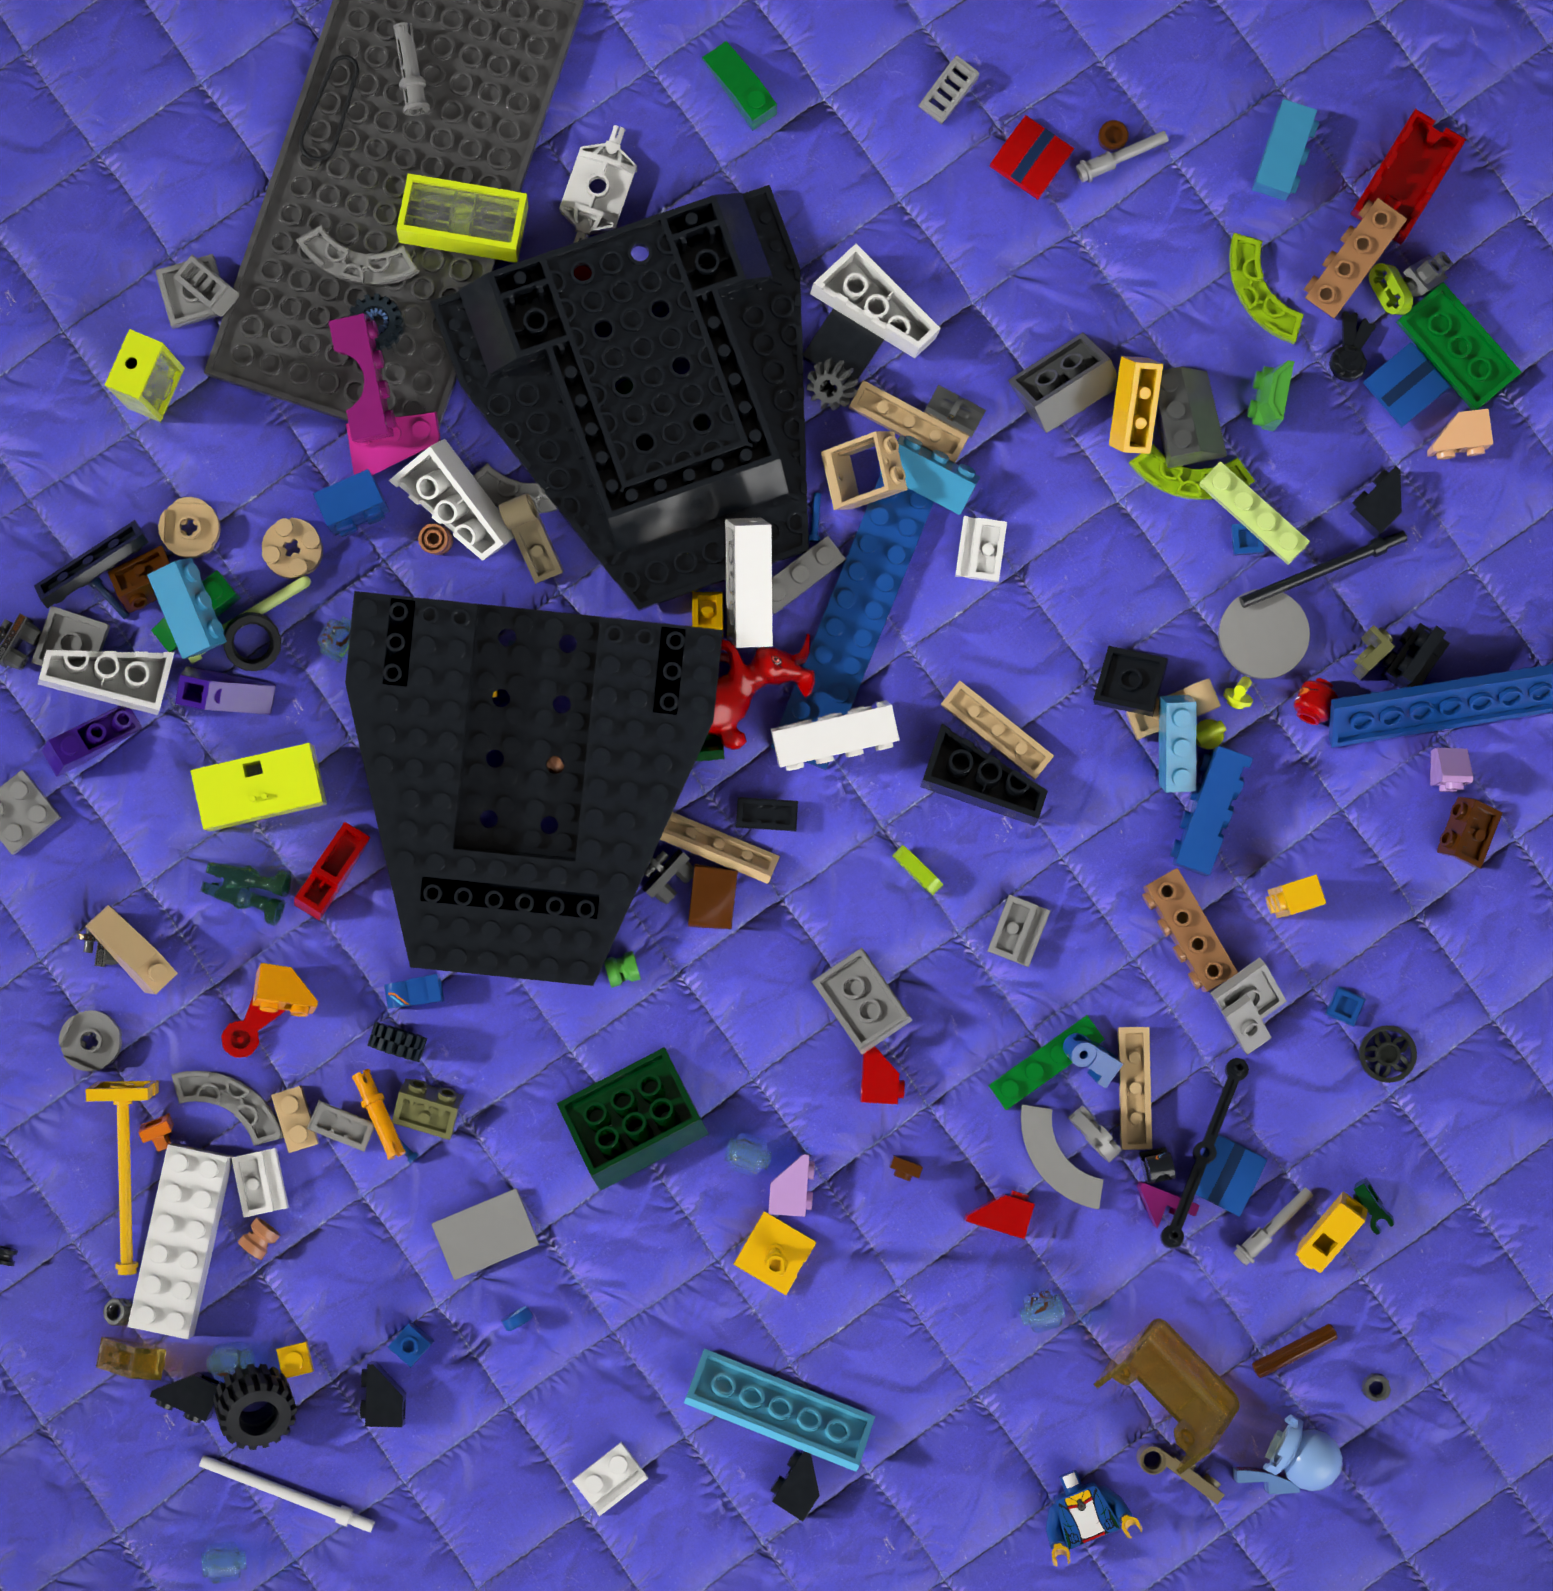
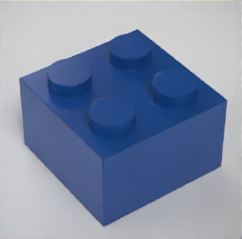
[313,469,390,537]

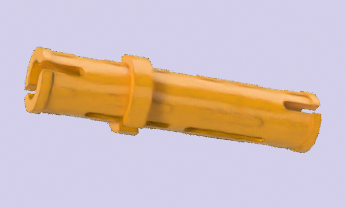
[352,1069,406,1160]

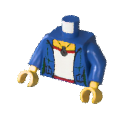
[1045,1470,1142,1567]

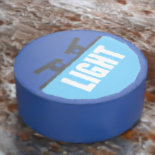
[501,1306,533,1331]

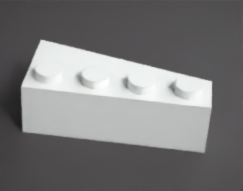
[810,244,941,358]
[388,439,514,561]
[38,650,174,715]
[771,700,900,771]

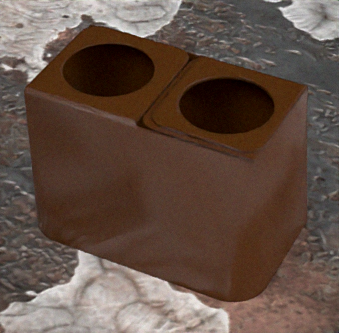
[688,864,738,930]

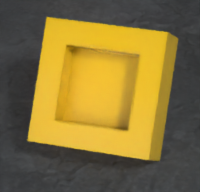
[276,1341,314,1378]

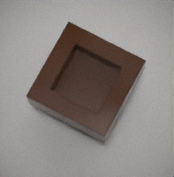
[889,1155,923,1181]

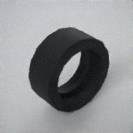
[223,612,281,671]

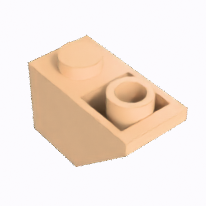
[1427,409,1493,460]

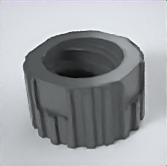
[103,1298,132,1326]
[1361,1373,1391,1402]

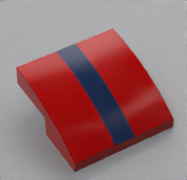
[989,115,1075,200]

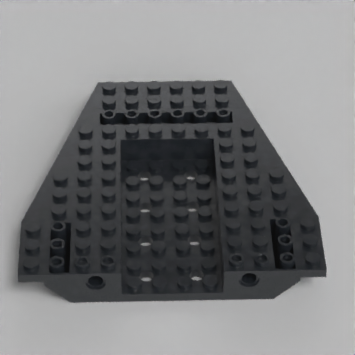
[430,185,809,611]
[345,591,723,986]

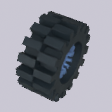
[348,294,404,352]
[367,1022,427,1062]

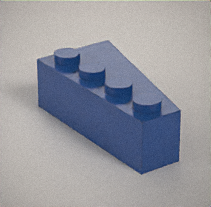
[1170,746,1253,876]

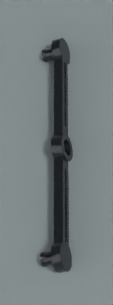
[1160,1058,1249,1249]

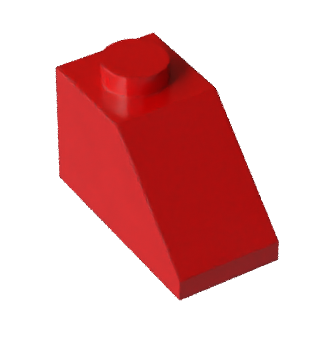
[860,1046,905,1105]
[964,1190,1035,1239]

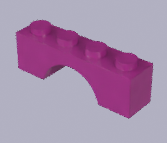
[328,313,396,443]

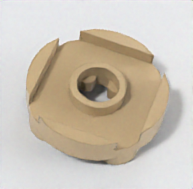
[158,497,221,558]
[262,518,323,579]

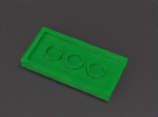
[1396,282,1521,410]

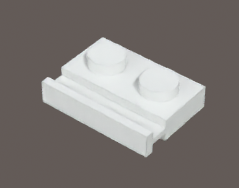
[955,516,1007,583]
[231,1148,289,1218]
[572,1441,648,1517]

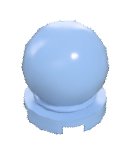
[1263,1414,1343,1491]

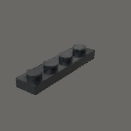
[34,520,149,608]

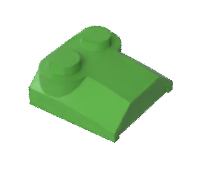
[1247,360,1294,432]

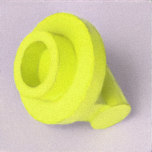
[1223,676,1253,709]
[1196,719,1227,750]

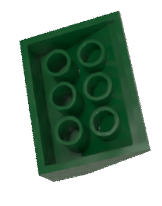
[556,1047,709,1191]

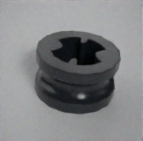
[0,1245,18,1266]

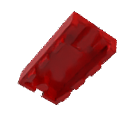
[1350,108,1467,245]

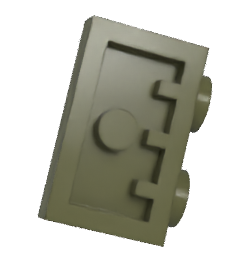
[1352,625,1395,680]
[392,1079,464,1140]

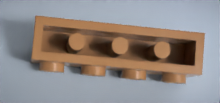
[1303,198,1407,319]
[1142,868,1238,992]

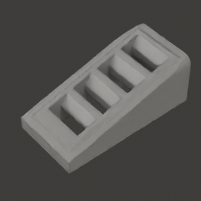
[918,55,979,125]
[173,254,240,317]

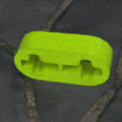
[1369,263,1413,315]
[892,845,943,895]

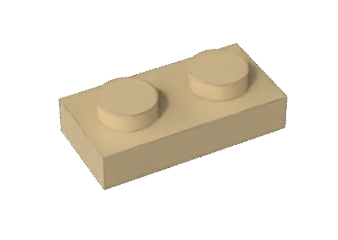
[271,1086,320,1153]

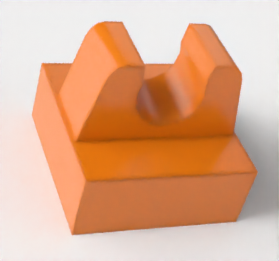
[138,1113,174,1152]

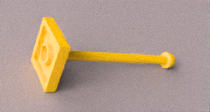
[86,1080,159,1275]
[733,1211,817,1295]

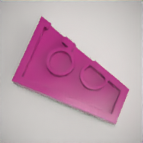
[346,412,441,475]

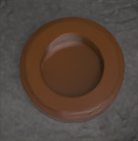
[1098,120,1129,152]

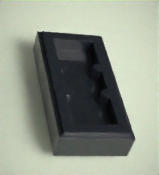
[736,797,798,832]

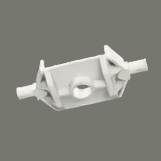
[559,125,637,243]

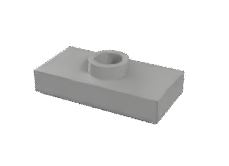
[1221,994,1272,1055]
[307,1101,375,1152]

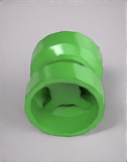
[604,951,641,988]

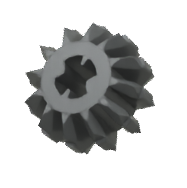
[806,358,858,411]

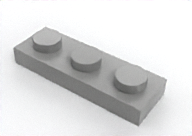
[772,536,846,615]

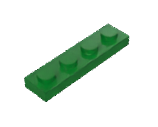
[988,1015,1105,1110]

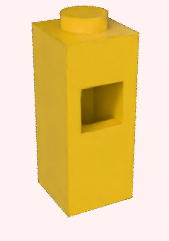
[1296,1191,1368,1273]

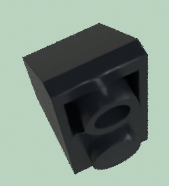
[1350,466,1402,538]
[360,1361,406,1428]
[150,1372,220,1423]
[770,1449,820,1522]

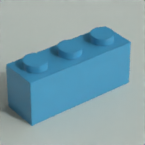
[1252,99,1319,201]
[880,435,980,515]
[147,558,227,659]
[1159,695,1196,793]

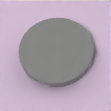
[1218,589,1310,679]

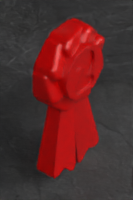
[221,993,286,1058]

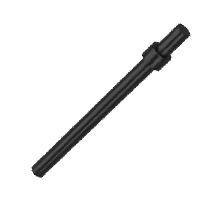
[1239,530,1407,608]

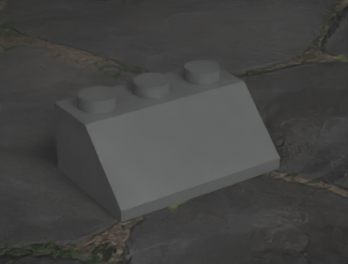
[1008,332,1118,433]
[1156,367,1227,468]

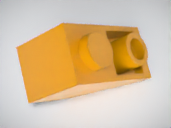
[252,963,318,1017]

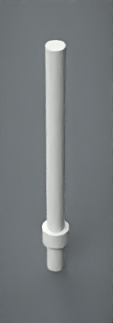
[199,1455,375,1533]

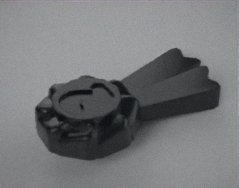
[1329,311,1376,382]

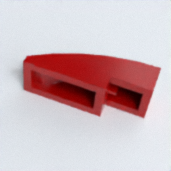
[294,822,370,921]

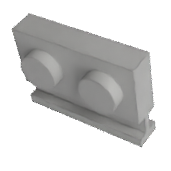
[987,894,1051,967]

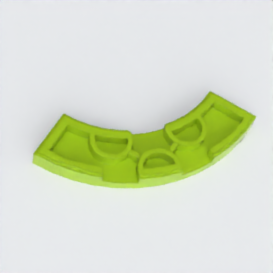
[1229,233,1304,344]
[1128,444,1255,500]

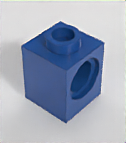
[388,1321,434,1368]

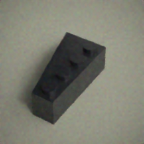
[920,724,1048,826]

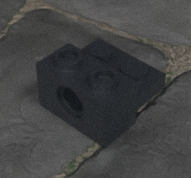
[1381,623,1450,688]

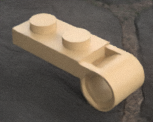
[1126,678,1221,740]

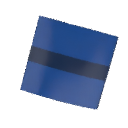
[1363,342,1450,428]
[1196,1134,1267,1217]

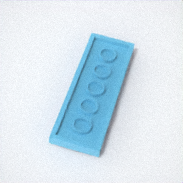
[684,1348,875,1472]

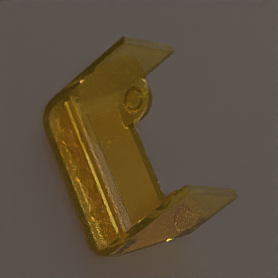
[1093,1318,1240,1474]

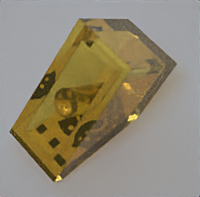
[96,1337,166,1380]

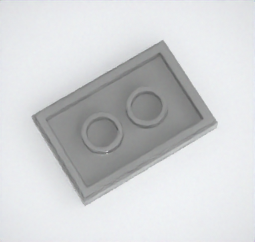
[812,948,912,1055]
[431,1188,540,1280]

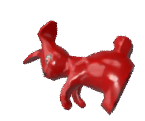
[708,633,815,750]

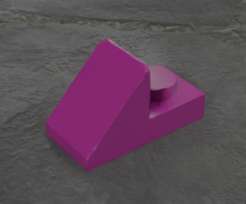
[1137,1181,1200,1228]

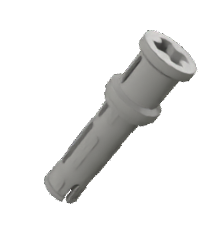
[393,22,430,116]

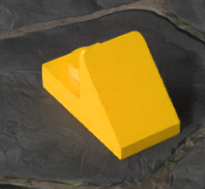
[692,592,723,638]

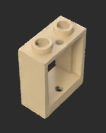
[821,431,908,510]

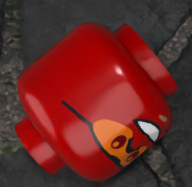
[1293,678,1338,725]

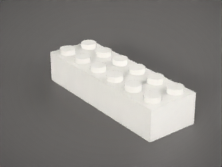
[127,1143,233,1339]

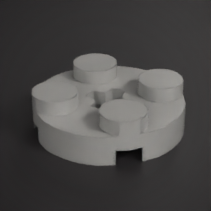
[59,1010,122,1071]
[1068,1105,1122,1163]

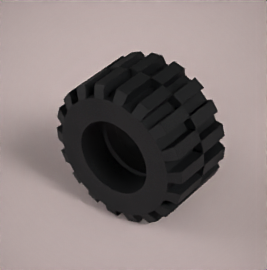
[213,1363,297,1450]

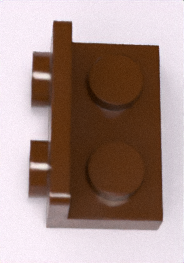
[108,545,171,613]
[1437,797,1503,869]

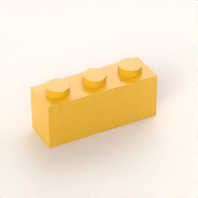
[1109,356,1163,454]
[1265,874,1326,918]

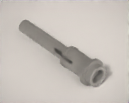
[1076,131,1168,183]
[1233,1187,1313,1266]

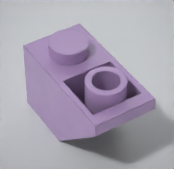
[1430,748,1473,792]
[769,1154,815,1217]

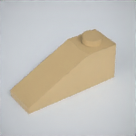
[86,905,178,994]

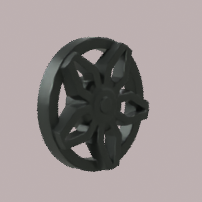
[1359,1026,1417,1083]

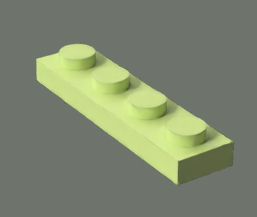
[1199,461,1310,565]

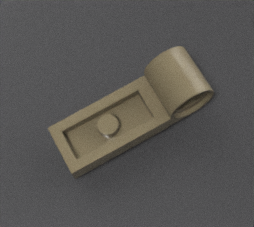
[499,493,564,584]
[1136,1443,1224,1505]

